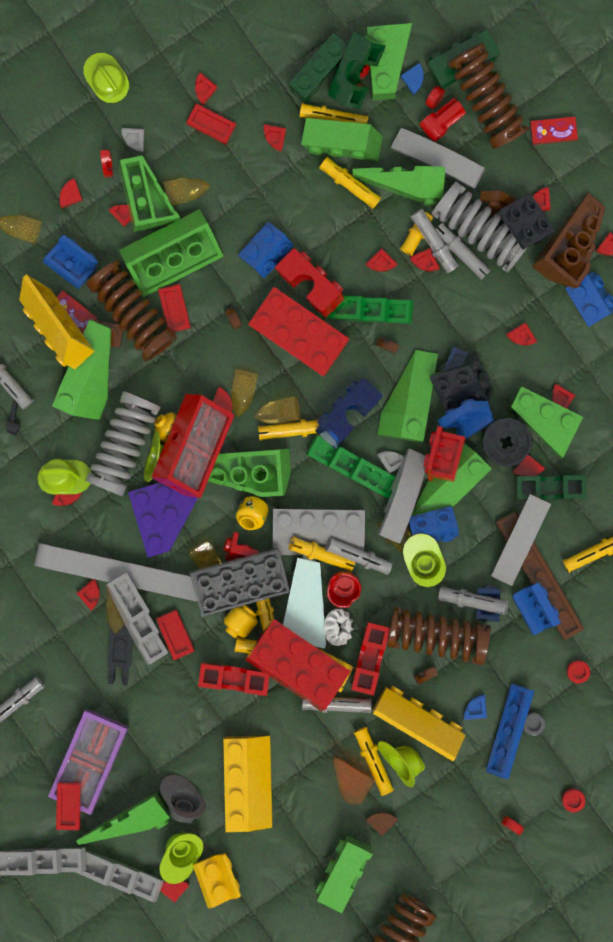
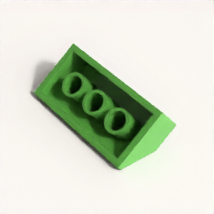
[119,209,224,297]

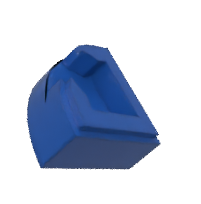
[401,63,423,96]
[464,694,487,720]

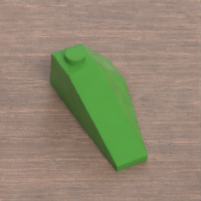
[377,350,438,443]

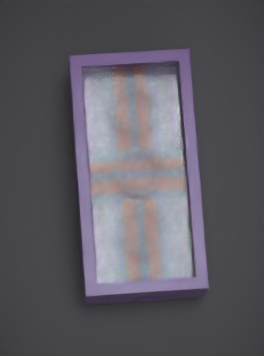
[48,709,130,815]

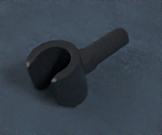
[5,402,21,435]

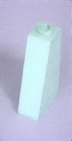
[283,555,326,648]

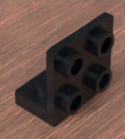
[499,193,555,250]
[430,352,494,411]

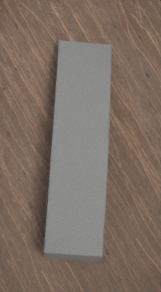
[391,128,485,189]
[378,448,425,543]
[491,494,551,586]
[106,572,168,665]
[0,847,87,875]
[76,850,164,902]

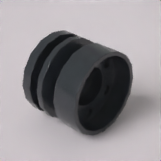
[482,418,532,466]

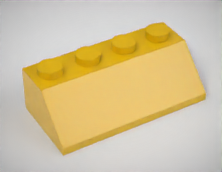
[19,274,95,369]
[372,685,466,761]
[223,735,272,832]

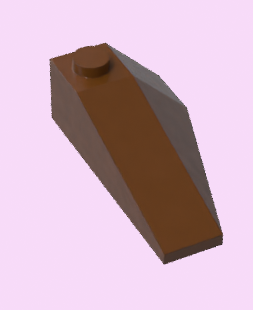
[532,193,605,289]

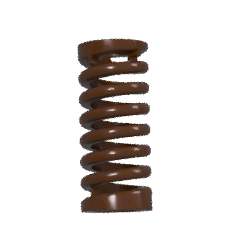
[447,43,529,149]
[86,260,177,362]
[387,607,491,666]
[374,892,437,942]

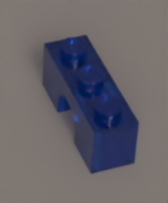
[315,378,383,449]

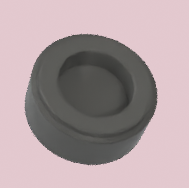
[523,712,545,736]

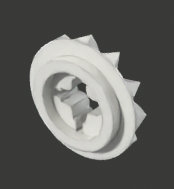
[324,609,354,646]

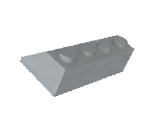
[273,509,365,555]

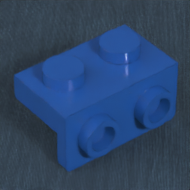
[238,222,293,278]
[43,235,98,290]
[565,272,613,327]
[438,399,494,439]
[409,506,459,542]
[512,582,561,635]

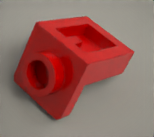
[223,532,258,561]

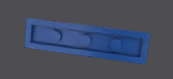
[486,684,534,779]

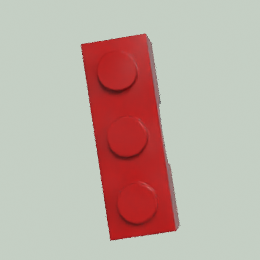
[275,248,344,318]
[351,622,391,696]
[198,662,270,696]

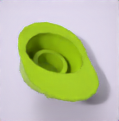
[84,53,129,103]
[144,431,164,482]
[37,459,92,494]
[403,533,446,587]
[378,741,425,787]
[159,831,203,884]

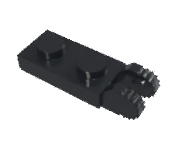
[107,620,133,685]

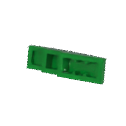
[318,296,414,324]
[306,434,395,499]

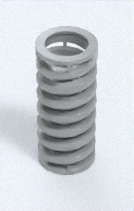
[432,182,528,273]
[85,391,161,497]

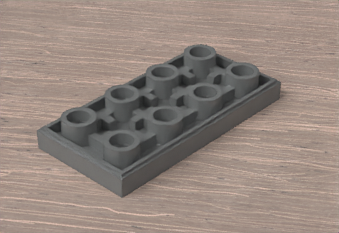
[190,547,290,617]

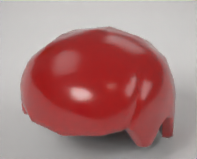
[327,571,361,608]

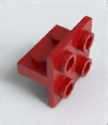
[424,426,465,482]

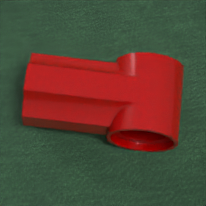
[419,98,466,142]

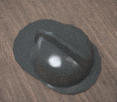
[160,775,206,825]

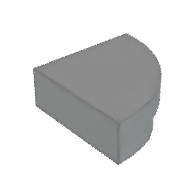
[122,128,145,153]
[377,451,404,474]

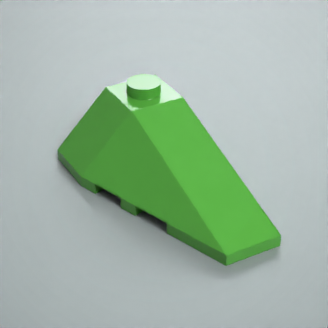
[352,166,445,206]
[52,319,112,420]
[411,443,492,516]
[208,449,291,497]
[76,791,171,845]

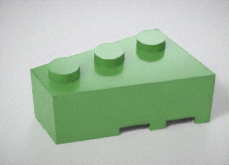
[366,23,412,101]
[301,118,383,163]
[118,156,180,232]
[509,387,583,459]
[315,835,373,913]

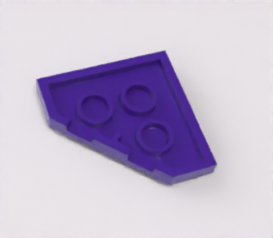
[128,483,198,558]

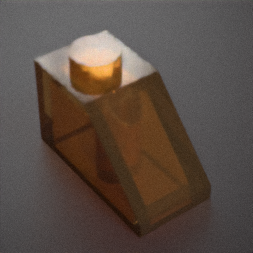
[333,755,375,805]

